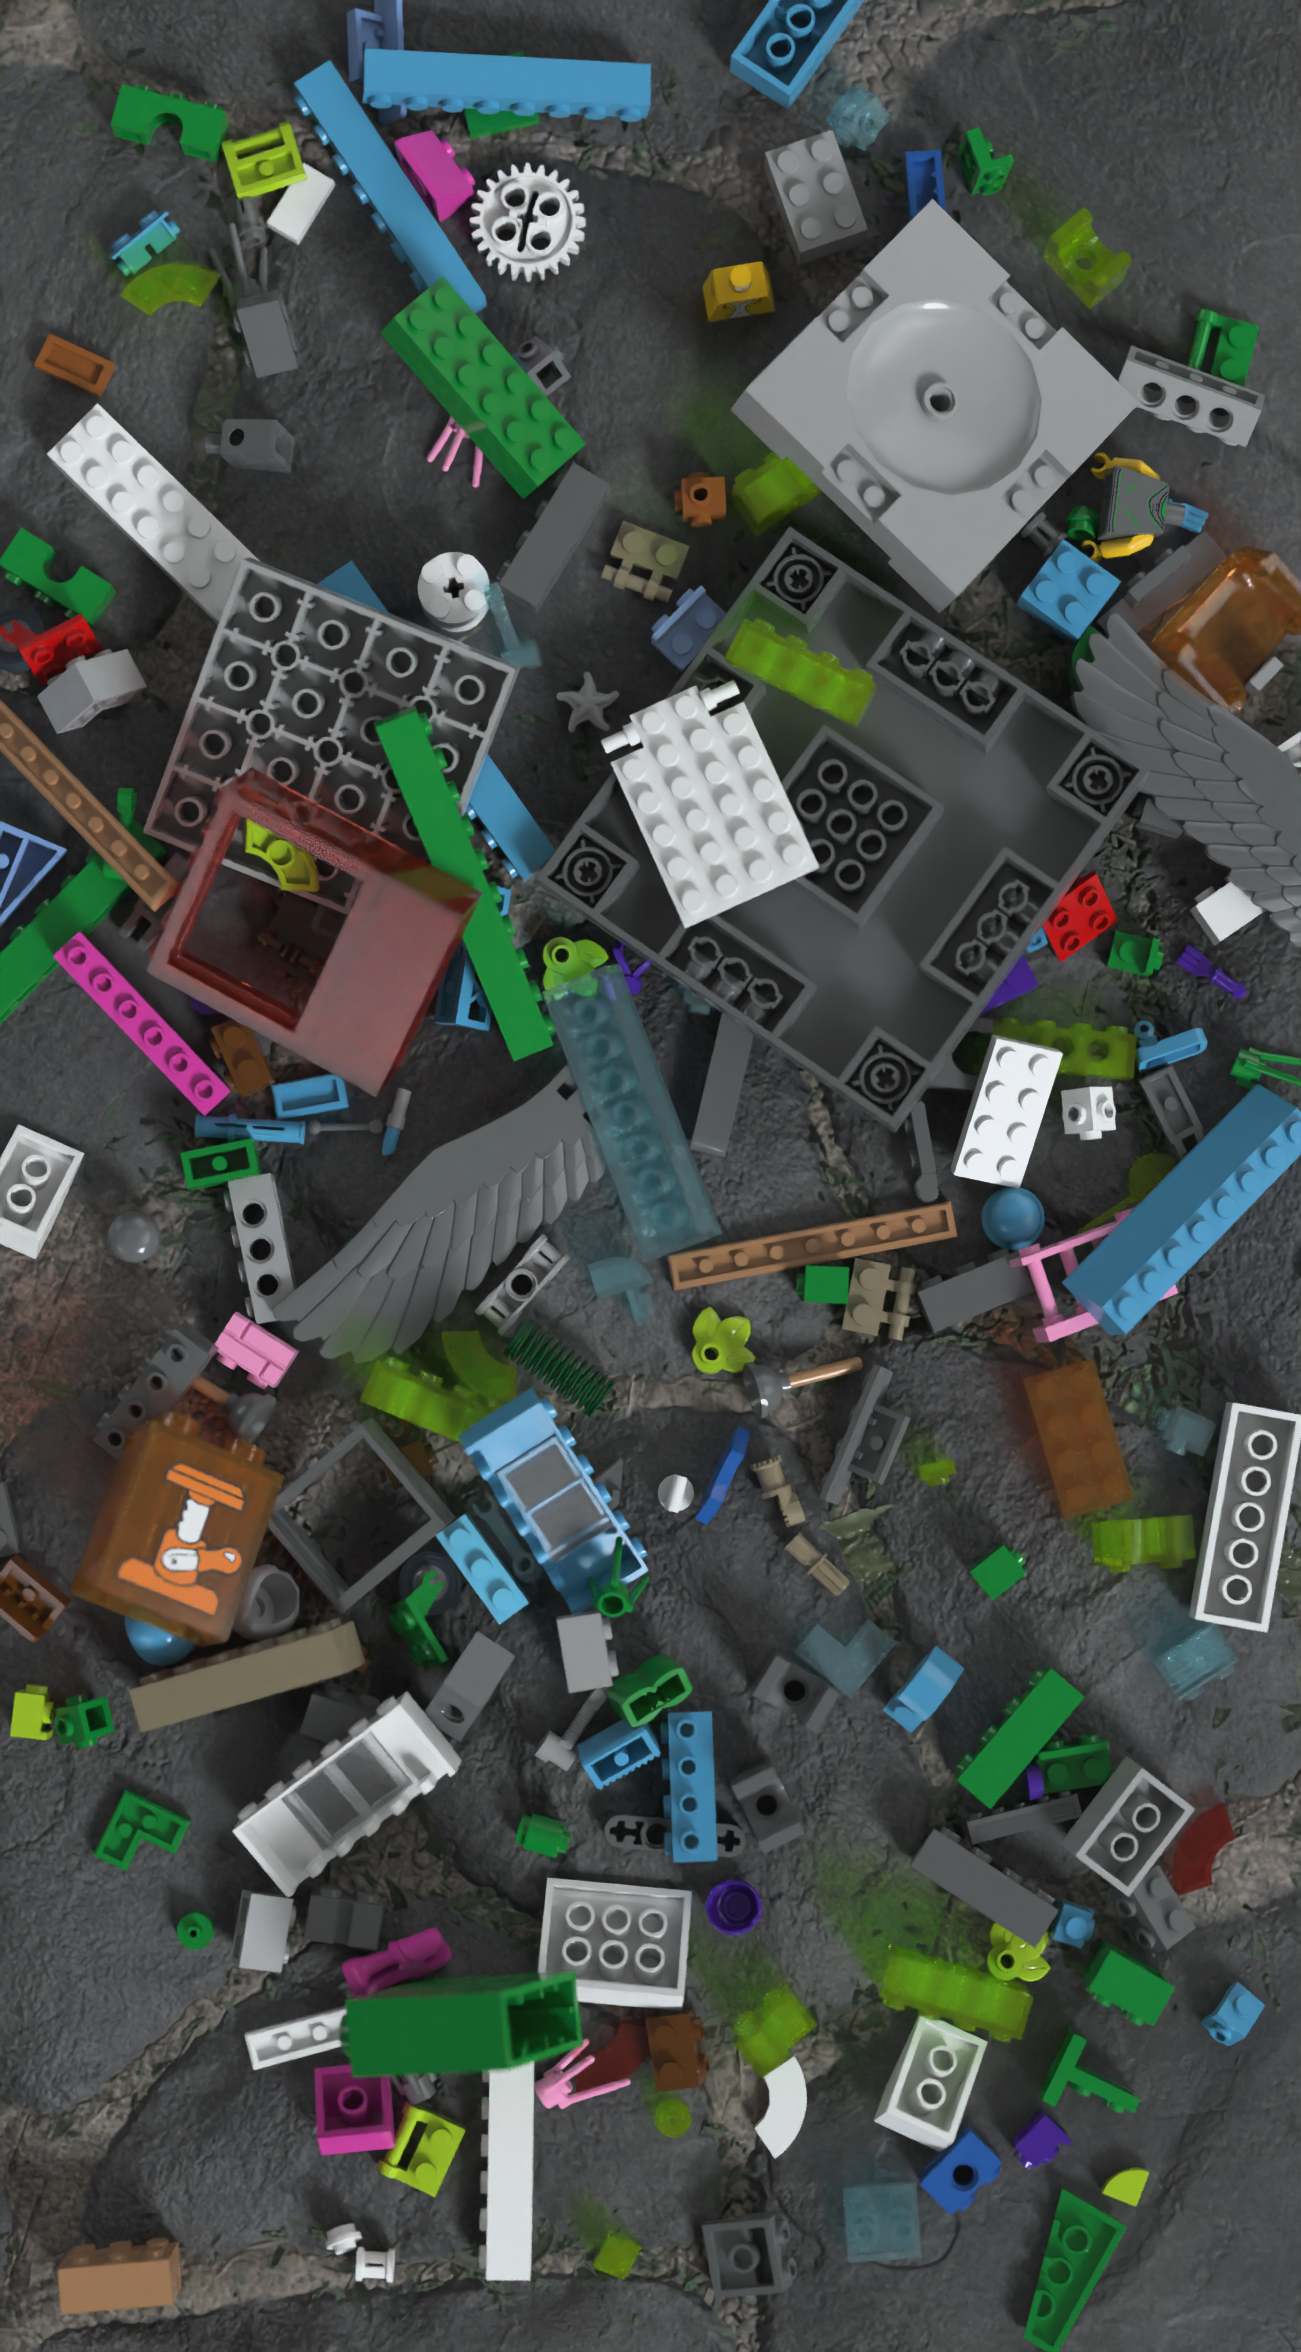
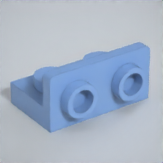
[651,586,726,672]

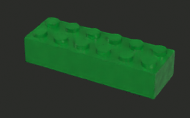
[380,276,586,499]

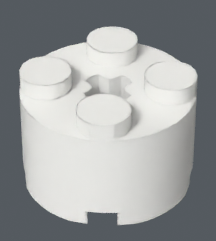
[418,552,491,632]

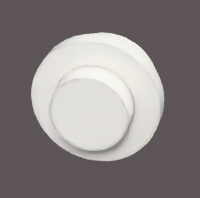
[325,2224,362,2254]

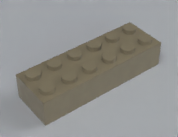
[129,1618,366,1733]

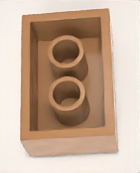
[57,2238,182,2315]

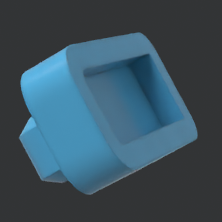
[1134,1021,1208,1073]

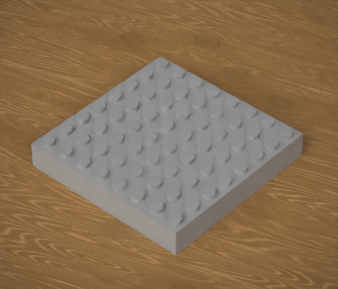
[143,558,521,941]

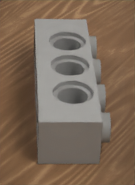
[1117,345,1265,447]
[224,1173,297,1324]

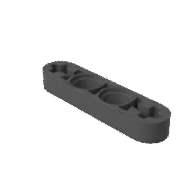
[604,1813,746,1858]

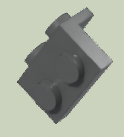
[1110,1864,1196,1955]

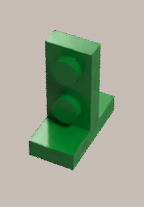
[1038,2027,1140,2113]

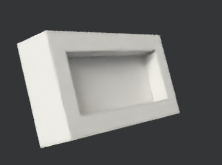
[267,163,335,245]

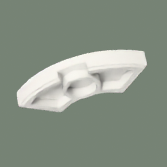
[754,2054,807,2158]

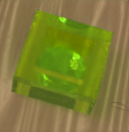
[915,1458,956,1487]

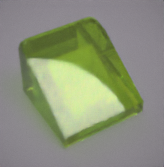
[592,2228,642,2280]

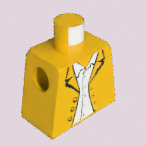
[703,262,775,322]

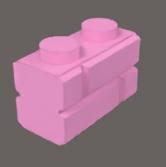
[214,1312,299,1390]

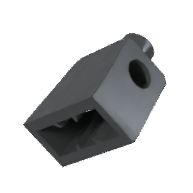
[205,419,295,473]

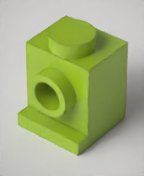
[10,1684,55,1740]

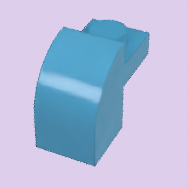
[883,1646,964,1733]

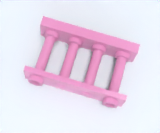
[1008,1208,1178,1343]

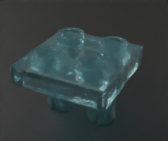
[842,2180,922,2263]

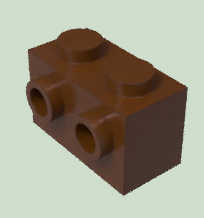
[209,1014,277,1098]

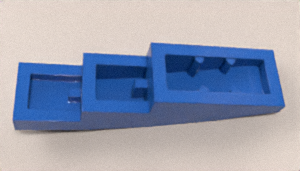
[905,150,946,223]

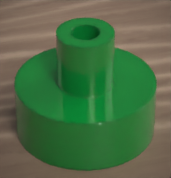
[177,1911,215,1950]

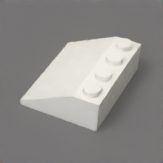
[538,1878,692,2011]

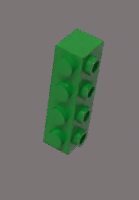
[954,1666,1085,1809]

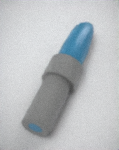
[382,1088,412,1156]

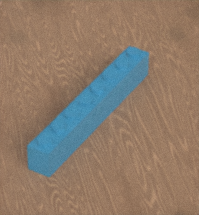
[362,48,651,122]
[293,60,487,314]

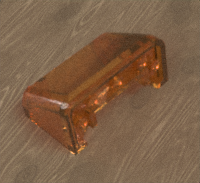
[1150,546,1301,714]

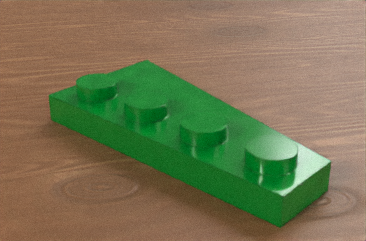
[1023,2187,1127,2352]

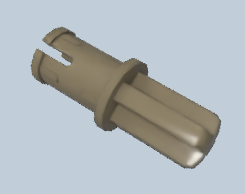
[784,1532,849,1596]

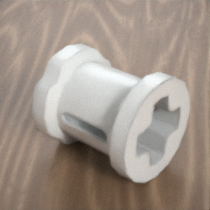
[356,2247,395,2283]

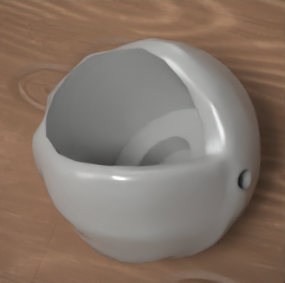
[223,1564,300,1641]

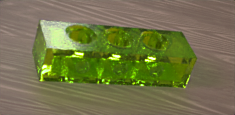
[987,1017,1137,1081]

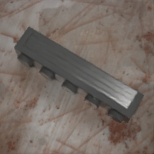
[965,1790,1082,1844]

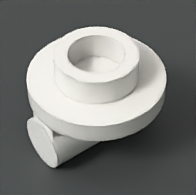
[658,1474,694,1513]

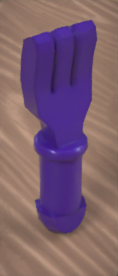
[1175,944,1247,999]

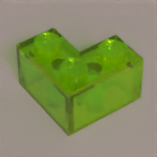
[732,1985,817,2079]

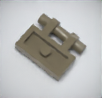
[601,521,690,603]
[841,1258,916,1341]

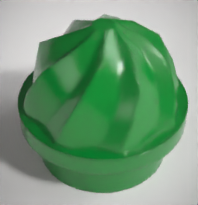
[1065,505,1100,542]

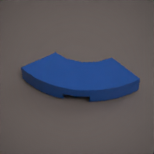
[695,1426,750,1524]

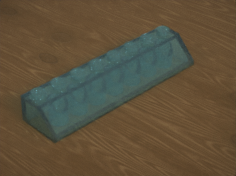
[542,964,722,1263]

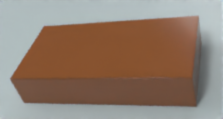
[34,333,116,399]

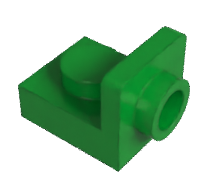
[1106,931,1164,977]

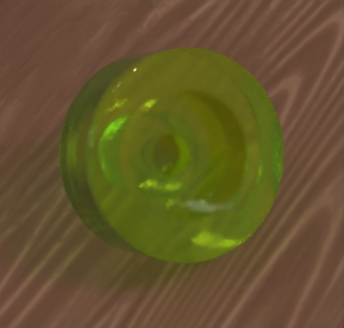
[655,2098,691,2138]

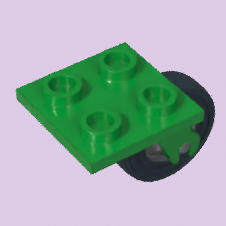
[388,1551,461,1670]

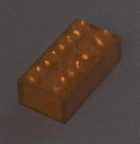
[1019,1358,1135,1519]

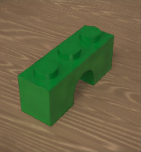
[111,83,229,163]
[0,528,117,628]

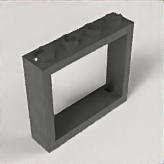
[257,1417,456,1614]

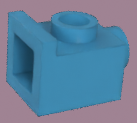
[1048,1898,1095,1948]

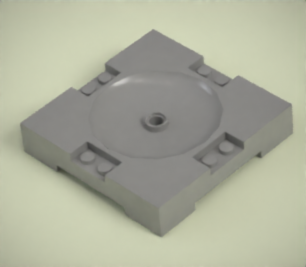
[730,199,1139,613]

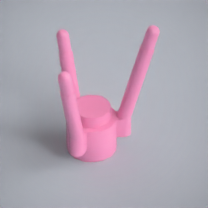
[427,416,483,487]
[534,2039,630,2109]

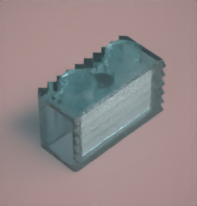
[1151,1622,1240,1701]

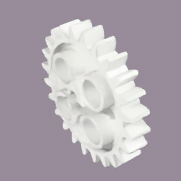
[470,163,586,282]

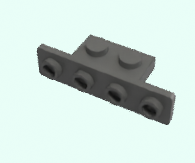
[1097,531,1227,635]
[820,1364,911,1505]

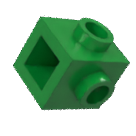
[52,1693,115,1749]

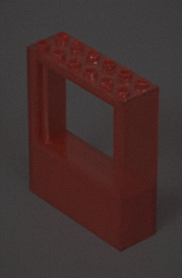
[146,768,483,1097]

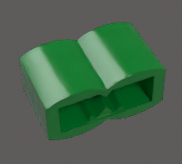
[605,1654,693,1727]

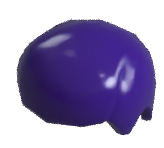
[704,1879,762,1936]

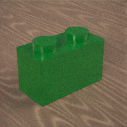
[180,1138,263,1191]

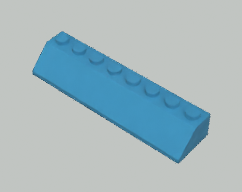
[1062,1084,1301,1335]

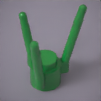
[1230,1047,1301,1090]
[587,1536,650,1617]

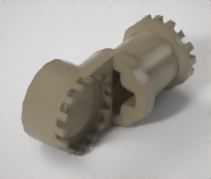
[750,1455,806,1527]

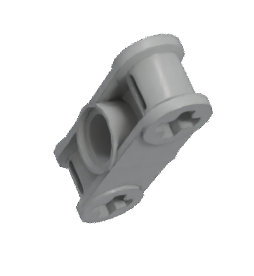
[475,1233,571,1336]

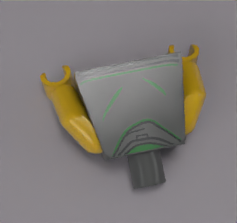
[1081,452,1185,563]

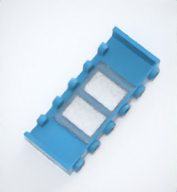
[458,1387,649,1614]

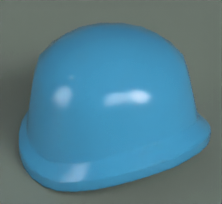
[981,1187,1045,1250]

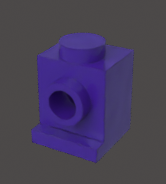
[1011,2108,1072,2170]

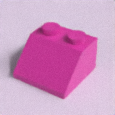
[394,130,475,223]
[314,2065,395,2155]

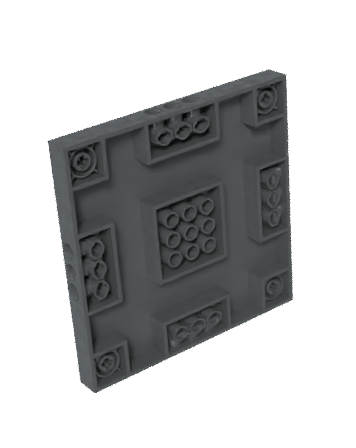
[536,527,1150,1133]

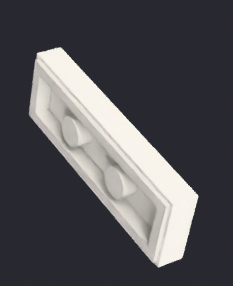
[244,2005,346,2070]

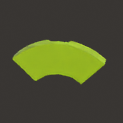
[245,814,319,892]

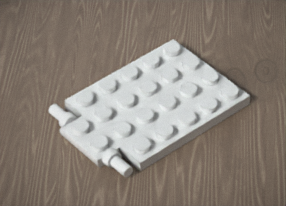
[601,680,819,928]

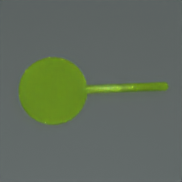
[1076,1153,1178,1235]

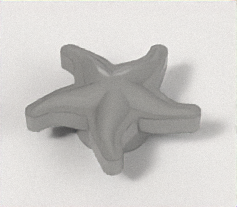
[557,672,619,733]

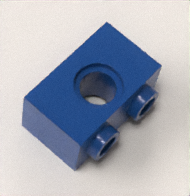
[917,2124,1002,2215]

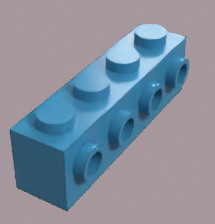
[660,1711,718,1863]

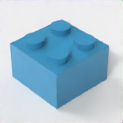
[1016,539,1121,647]

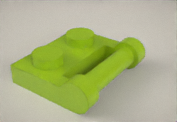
[221,120,307,201]
[375,2101,466,2197]

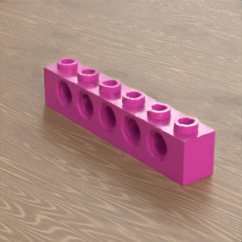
[53,931,231,1116]

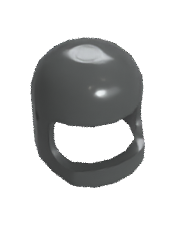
[106,1211,161,1263]

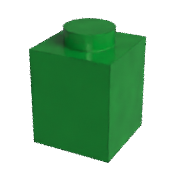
[796,1265,849,1304]
[967,1543,1027,1601]

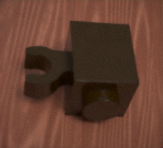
[381,1418,439,1490]

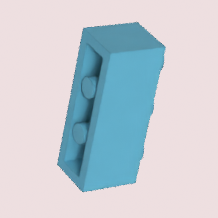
[435,1513,530,1625]

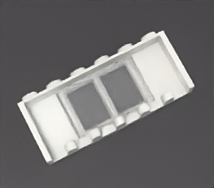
[233,1692,462,1898]

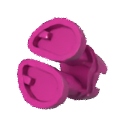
[341,1928,452,1997]

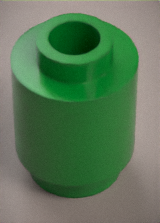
[515,1814,572,1859]

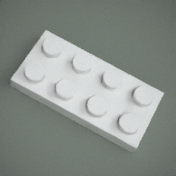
[950,1035,1063,1188]

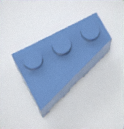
[0,821,67,927]

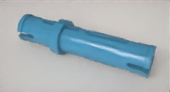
[195,1114,305,1144]

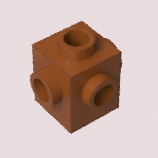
[674,472,726,527]

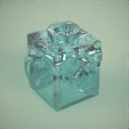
[826,86,891,150]

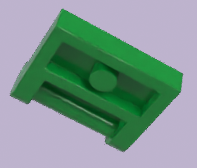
[1187,309,1260,387]

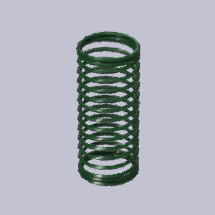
[503,1318,616,1418]

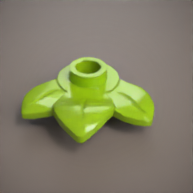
[542,937,608,1001]
[691,1307,755,1374]
[987,1922,1050,1982]

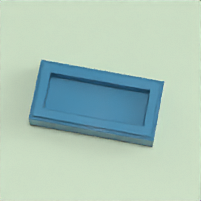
[271,1071,349,1120]

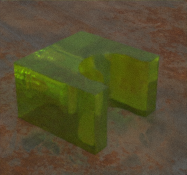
[1043,207,1132,310]

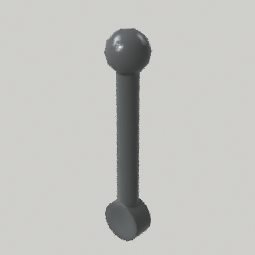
[307,1119,383,1135]

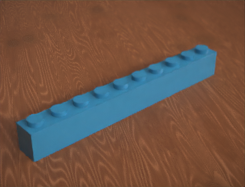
[317,560,556,883]

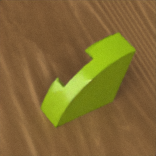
[1101,2167,1149,2207]

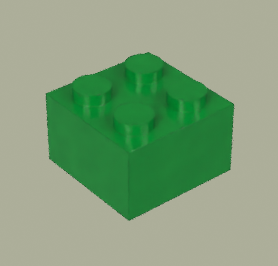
[1080,1939,1175,2026]

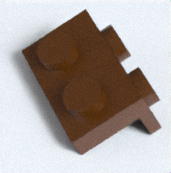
[0,1554,72,1643]
[646,2007,709,2092]

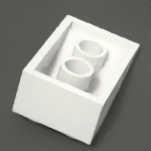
[0,1124,84,1259]
[874,2012,987,2152]

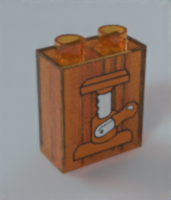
[70,1411,284,1647]

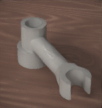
[533,1687,607,1771]

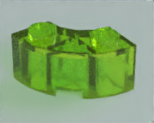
[120,260,221,316]
[442,1331,518,1403]
[1091,1514,1196,1572]

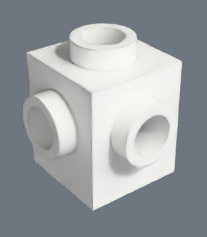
[1061,1087,1116,1140]

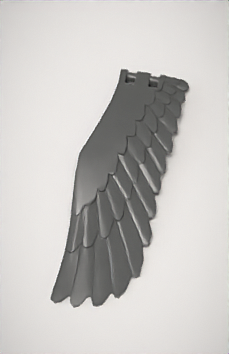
[1070,613,1301,957]
[272,1062,636,1364]

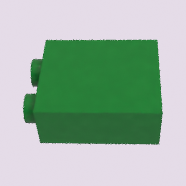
[339,1970,583,2077]

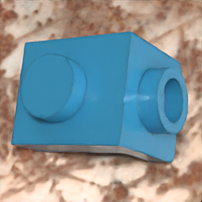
[1201,1981,1265,2046]

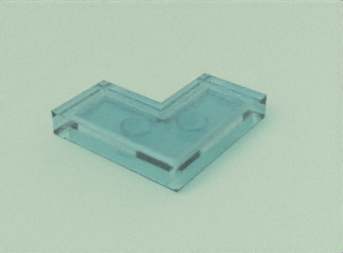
[794,1619,897,1699]

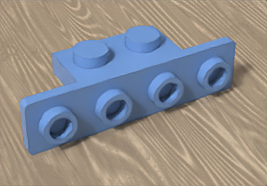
[347,0,407,125]

